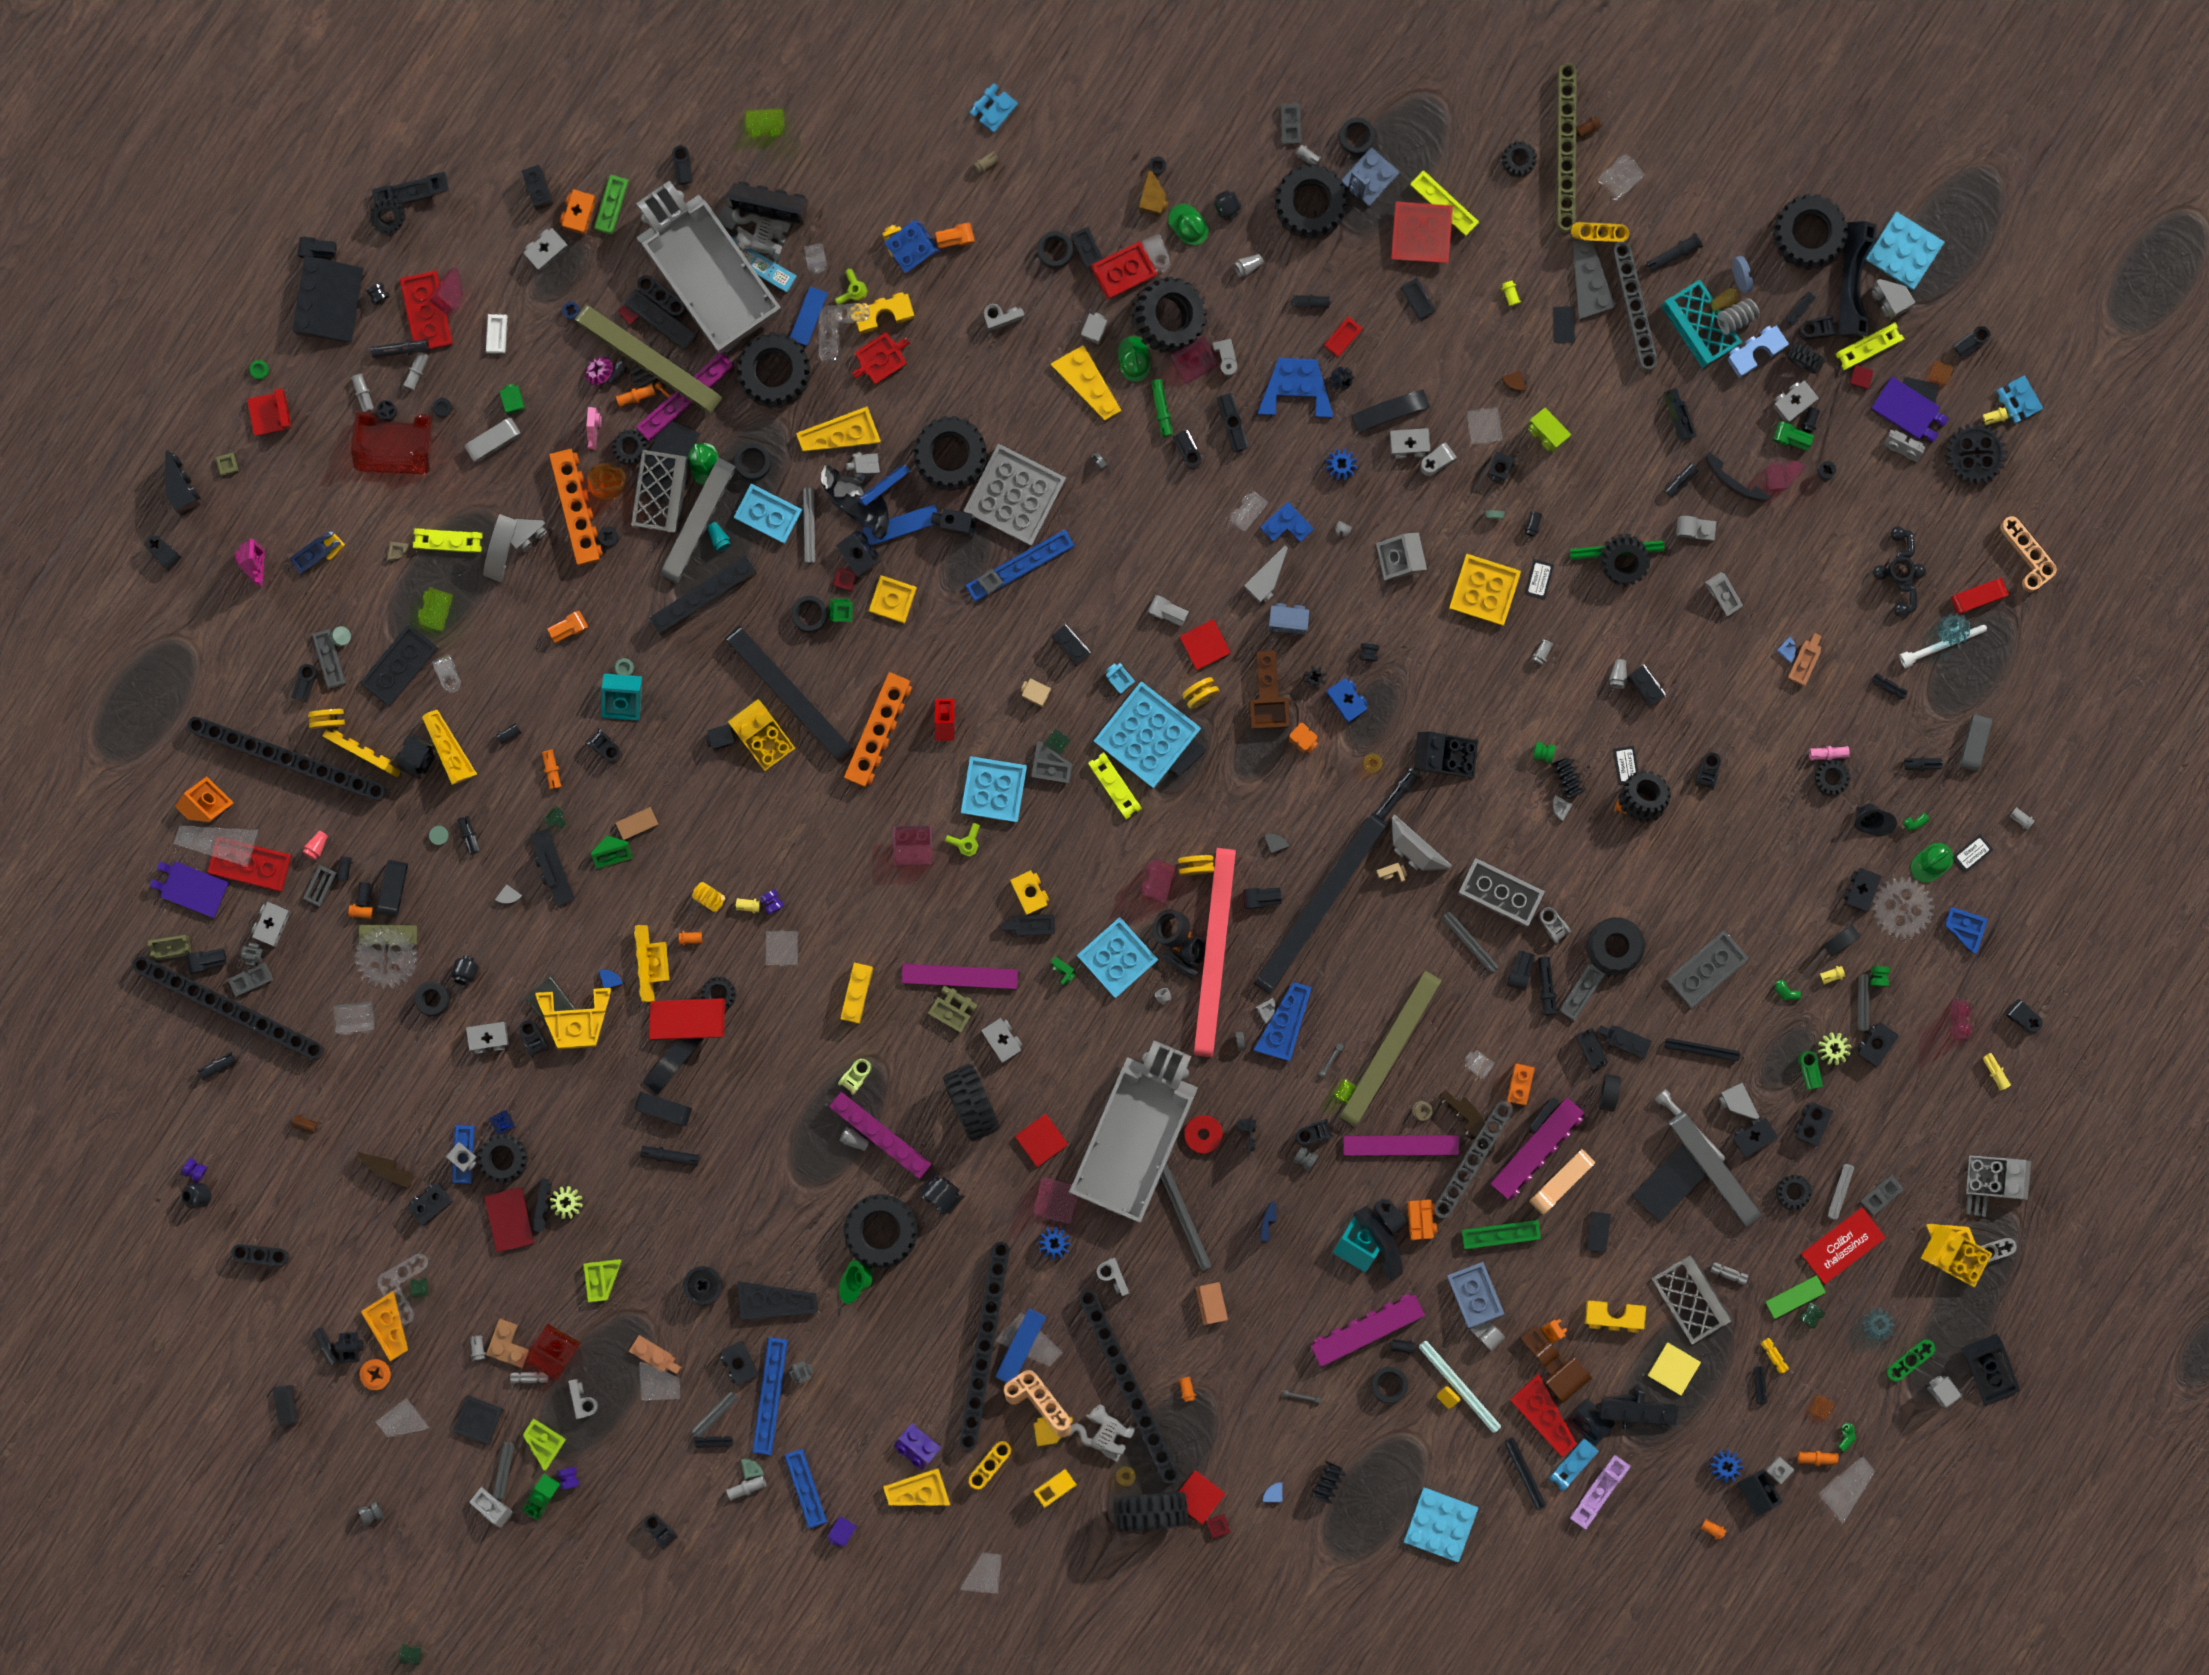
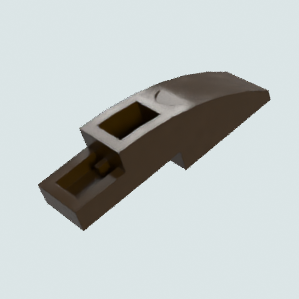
[1440,1090,1495,1153]

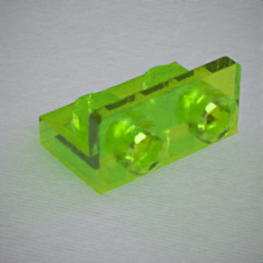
[745,108,785,137]
[417,587,454,632]

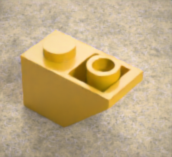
[1034,1414,1073,1446]
[1033,1469,1076,1508]

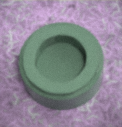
[1485,510,1505,519]
[330,626,351,647]
[615,658,634,676]
[429,826,449,845]

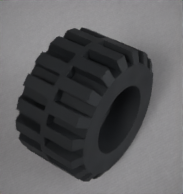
[1600,534,1650,586]
[1619,770,1671,823]
[478,1134,528,1183]

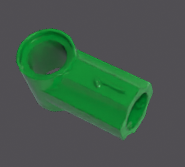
[1773,421,1814,452]
[1798,1051,1823,1090]

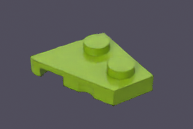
[584,1259,621,1302]
[523,1419,566,1471]

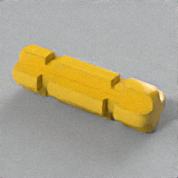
[1761,1338,1789,1374]

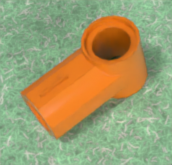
[935,223,975,249]
[548,611,589,644]

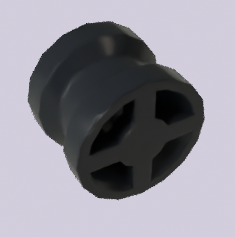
[366,283,390,305]
[377,400,397,421]
[599,527,619,548]
[1359,643,1379,661]

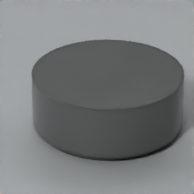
[1235,1031,1246,1051]

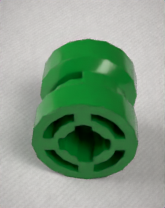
[1533,741,1556,764]
[1870,966,1891,987]

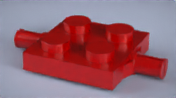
[851,332,910,385]

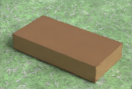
[616,807,659,840]

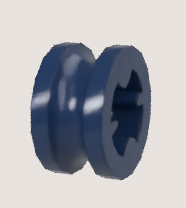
[562,302,580,320]

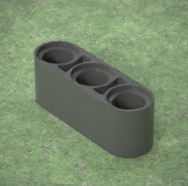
[1959,714,1992,772]

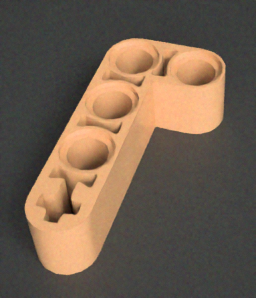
[2000,516,2057,592]
[1529,1149,1596,1215]
[1004,1370,1071,1437]

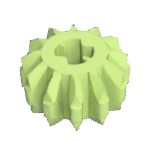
[1818,1033,1851,1065]
[550,1186,583,1219]

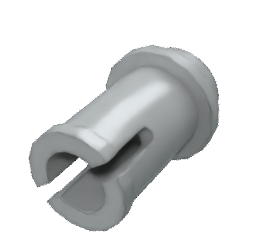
[1295,145,1320,165]
[1533,639,1553,665]
[2009,807,2035,830]
[470,1336,486,1361]

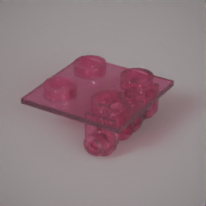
[1950,999,1972,1040]

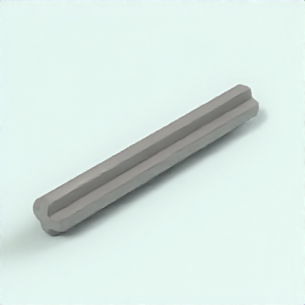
[804,487,815,563]

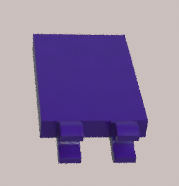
[1871,376,1949,442]
[150,861,229,918]

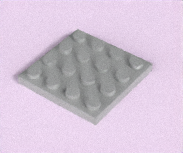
[963,444,1066,546]

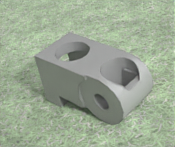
[1212,339,1237,376]

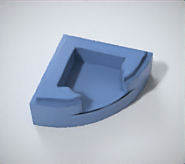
[1777,637,1796,664]
[1263,1482,1282,1502]

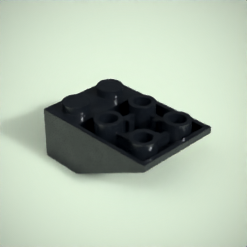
[165,450,201,516]
[1413,731,1478,778]

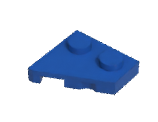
[1945,907,1988,954]

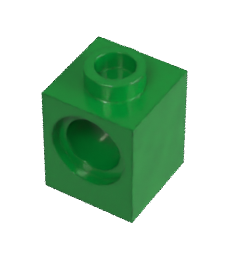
[500,384,526,415]
[828,599,853,622]

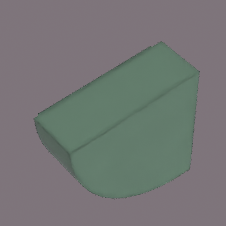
[741,1459,764,1479]

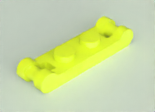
[1835,323,1904,371]
[413,529,483,553]
[1088,752,1142,820]

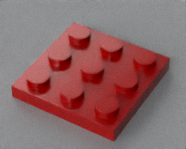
[1391,202,1453,263]

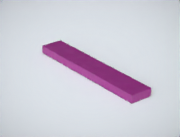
[636,354,734,442]
[902,964,1018,989]
[1343,1136,1459,1156]

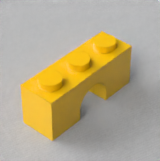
[853,292,915,335]
[840,963,874,1024]
[1585,1301,1646,1333]

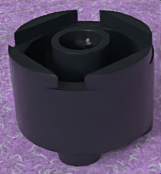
[394,735,436,779]
[920,1172,965,1215]
[683,1266,723,1305]

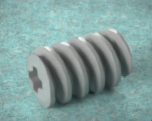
[1717,298,1760,335]

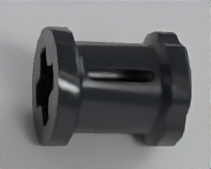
[1817,461,1836,480]

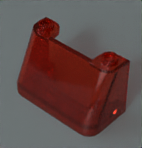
[351,412,433,474]

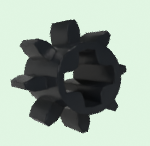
[1329,366,1354,390]
[1304,666,1327,690]

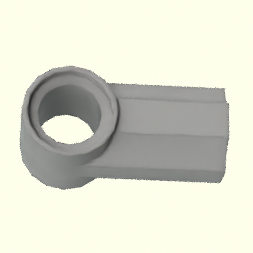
[1148,595,1189,627]

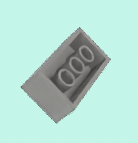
[1458,858,1545,927]

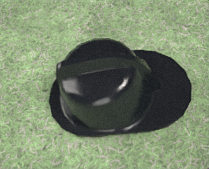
[1854,804,1897,836]

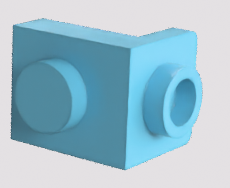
[1106,663,1135,694]

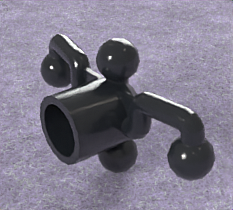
[1873,526,1926,617]

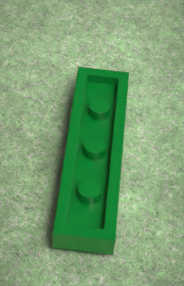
[1462,1220,1541,1249]

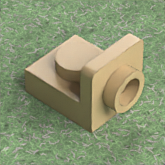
[1376,862,1407,882]

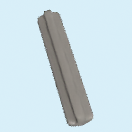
[1827,1164,1854,1220]

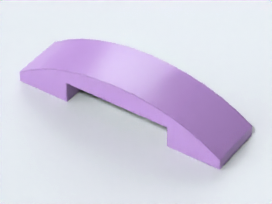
[1570,1455,1631,1529]

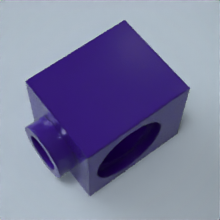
[828,1516,857,1547]

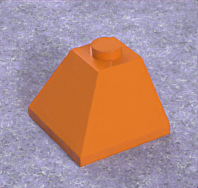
[175,776,234,822]

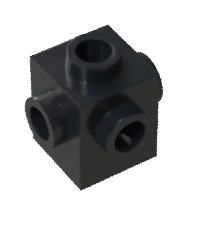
[335,1332,364,1363]

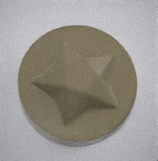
[1412,1101,1432,1121]

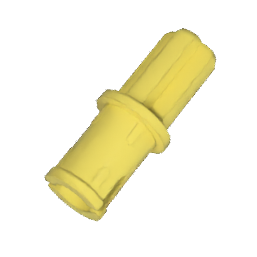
[1983,1053,2011,1091]

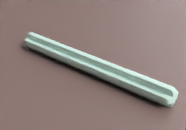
[1419,1341,1501,1433]

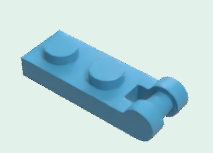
[1548,1438,1599,1491]

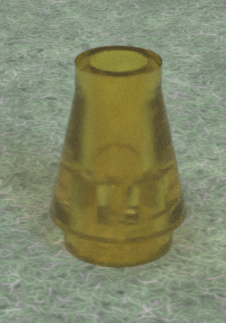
[1710,288,1740,311]

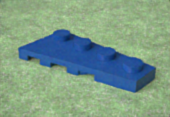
[1253,982,1312,1061]

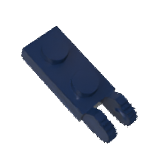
[289,530,341,574]

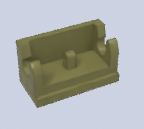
[148,935,191,961]

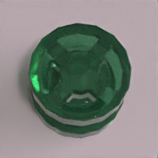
[410,1277,429,1298]

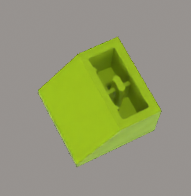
[1527,408,1571,453]

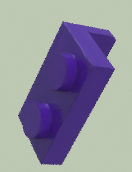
[893,1423,941,1470]

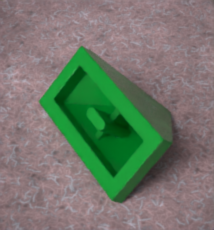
[591,836,633,869]

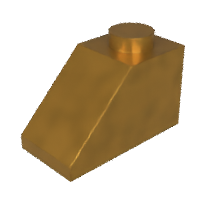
[1139,171,1169,216]

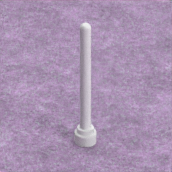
[1899,625,1987,669]

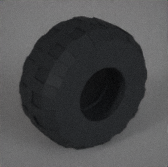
[1587,917,1645,975]

